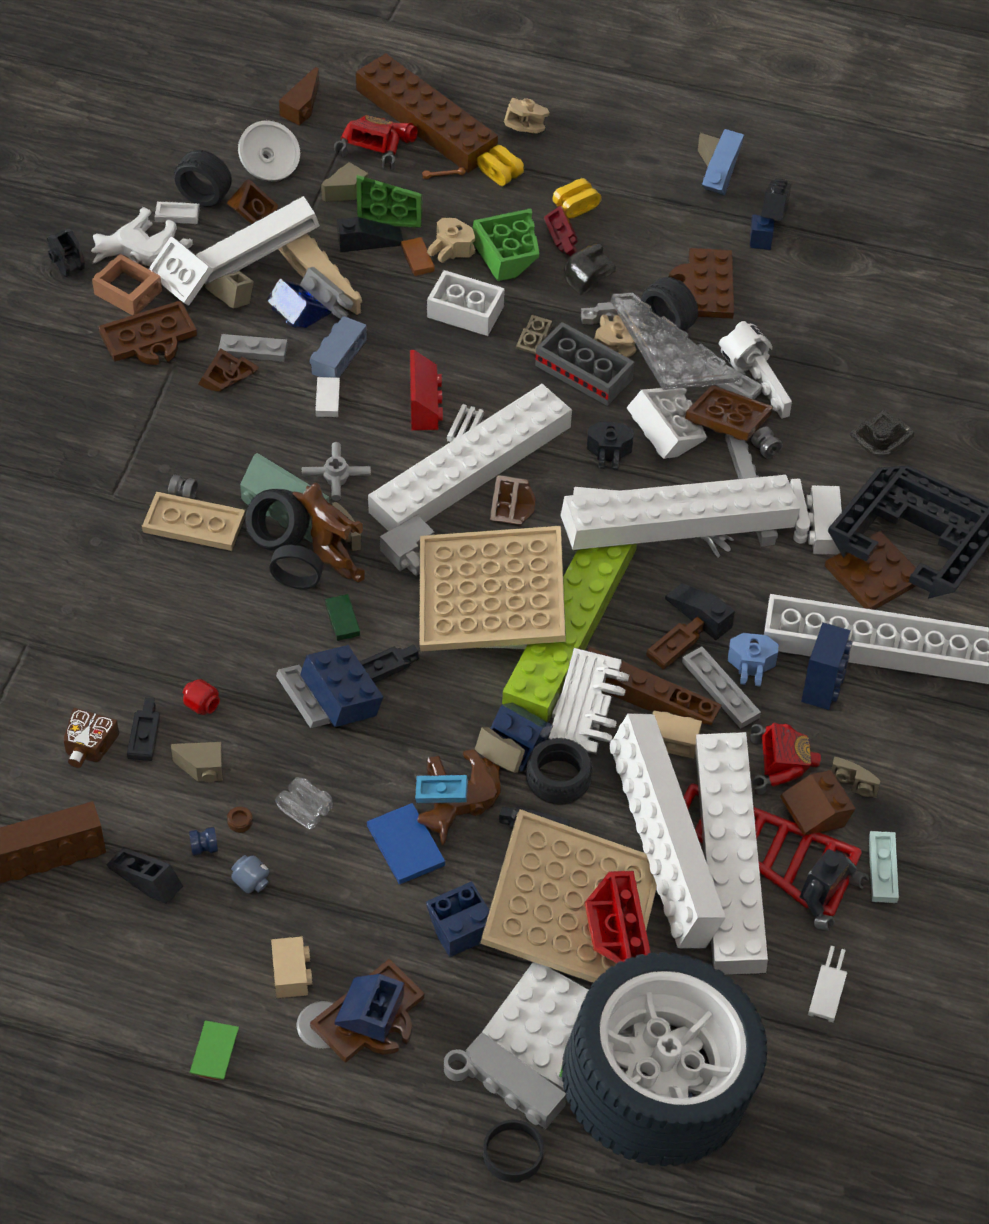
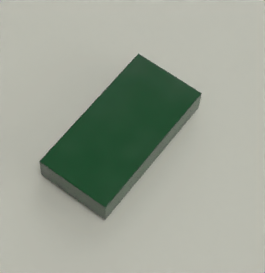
[325,594,360,641]

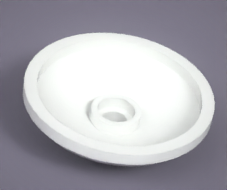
[238,121,300,181]

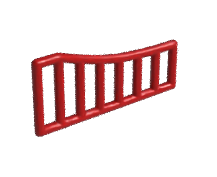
[683,783,862,917]

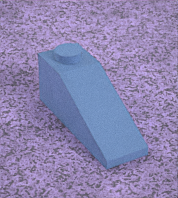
[702,129,745,195]

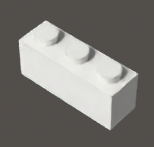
[806,486,842,555]

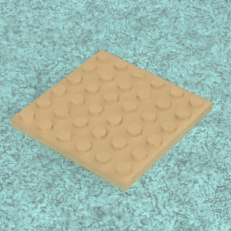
[420,526,566,651]
[480,809,657,983]

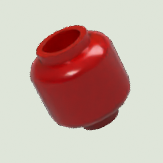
[183,679,220,715]

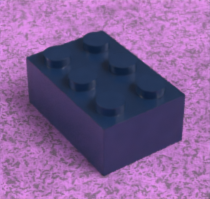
[801,622,853,710]
[300,645,383,727]

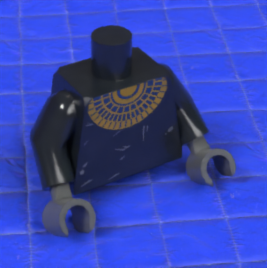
[800,849,869,931]

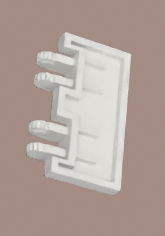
[549,648,629,755]

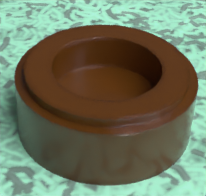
[227,807,253,833]

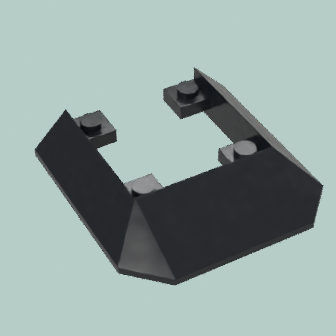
[828,465,989,599]

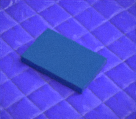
[367,803,445,885]

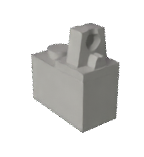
[380,514,434,576]

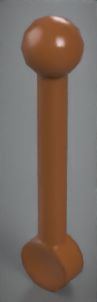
[422,167,466,179]

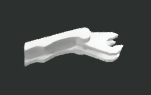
[808,946,847,1022]

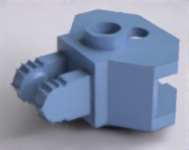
[728,633,779,686]

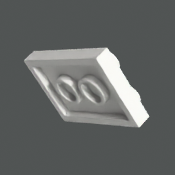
[149,237,213,305]

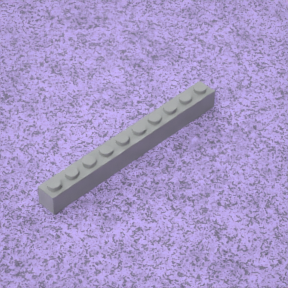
[725,434,778,547]

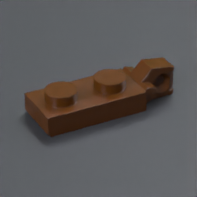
[646,617,704,670]

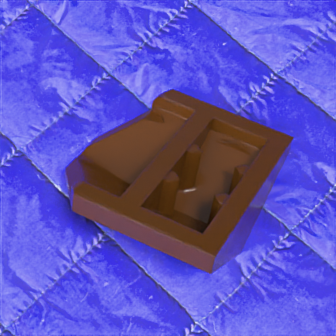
[490,475,536,525]

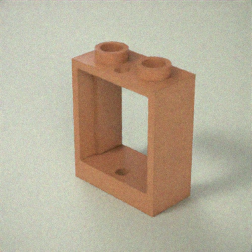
[92,254,162,315]

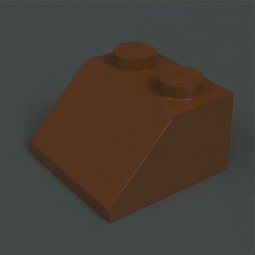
[780,770,856,836]

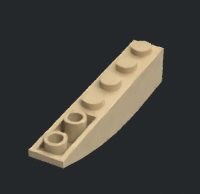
[279,233,362,314]

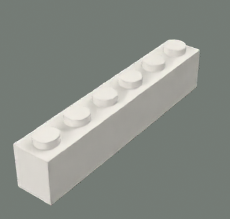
[196,196,320,285]

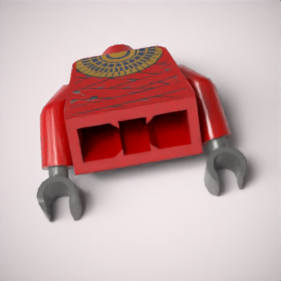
[334,115,399,170]
[750,723,821,795]

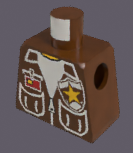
[64,708,119,768]

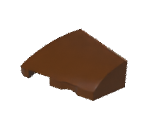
[198,348,259,391]

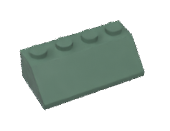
[240,453,329,543]

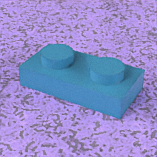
[415,775,468,803]

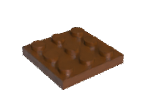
[685,385,773,441]
[825,531,916,610]

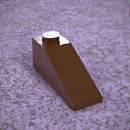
[279,67,319,126]

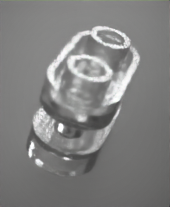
[275,777,333,829]

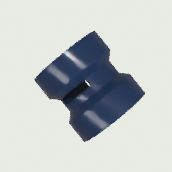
[189,827,218,856]

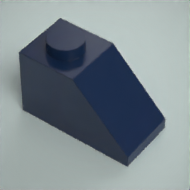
[750,215,774,250]

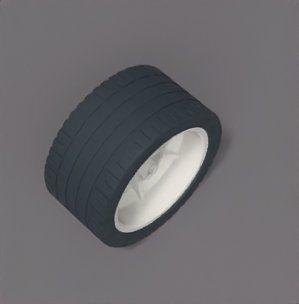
[562,952,768,1166]

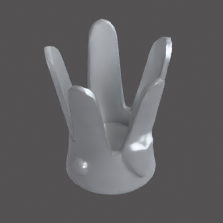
[701,534,734,558]

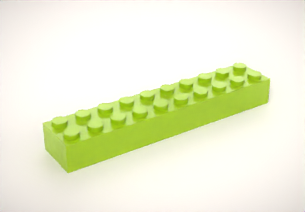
[502,543,637,722]

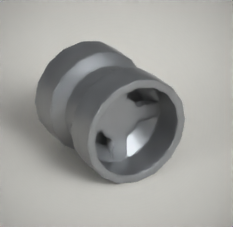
[751,427,783,458]
[168,475,198,499]

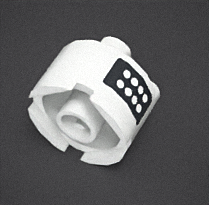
[719,321,772,374]

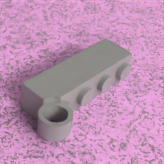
[444,1032,566,1129]

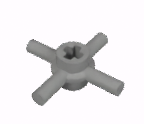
[302,442,371,501]

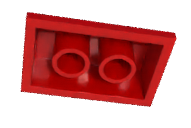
[410,350,443,430]

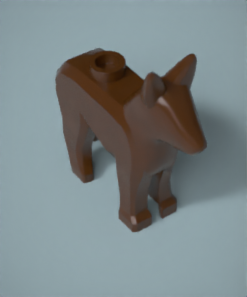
[292,482,365,583]
[417,749,501,845]

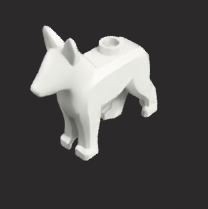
[91,207,193,266]

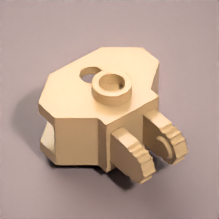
[504,98,549,133]
[427,218,475,263]
[594,315,640,358]

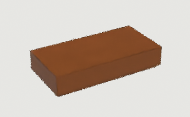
[401,237,435,276]

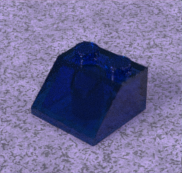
[267,279,332,328]

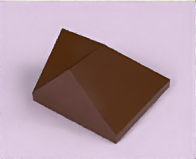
[227,179,278,225]

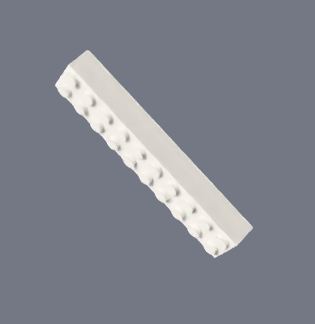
[368,384,572,531]
[561,475,800,550]
[764,594,989,684]
[610,714,726,948]
[695,732,768,975]

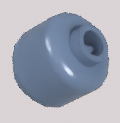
[231,855,269,893]

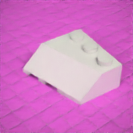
[627,386,707,459]

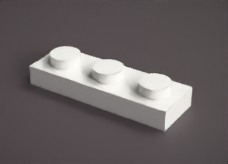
[751,355,792,419]

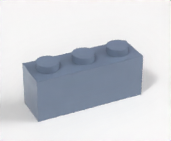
[310,316,367,378]

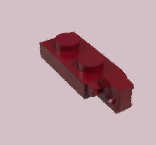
[543,206,579,259]

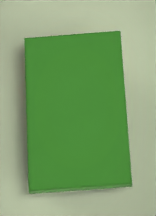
[190,1021,239,1080]

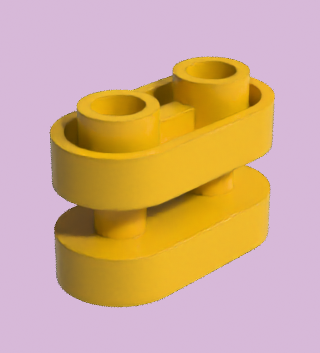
[477,145,524,186]
[552,178,601,218]

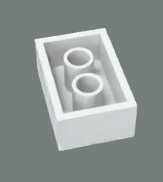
[427,270,504,336]

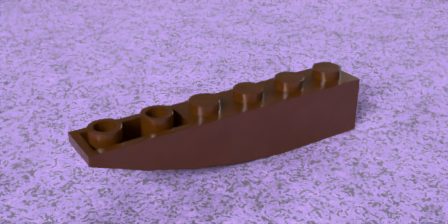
[587,647,722,725]

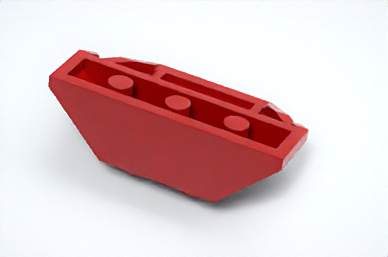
[585,871,650,963]

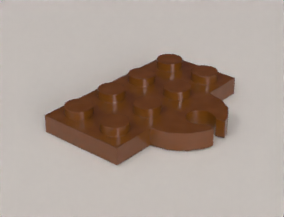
[669,248,734,319]
[98,300,197,365]
[310,959,425,1063]

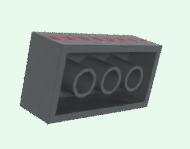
[535,322,634,406]

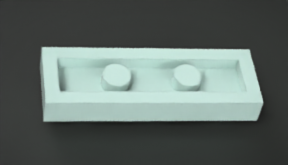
[869,831,899,903]

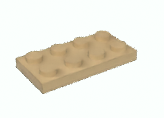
[142,492,245,551]

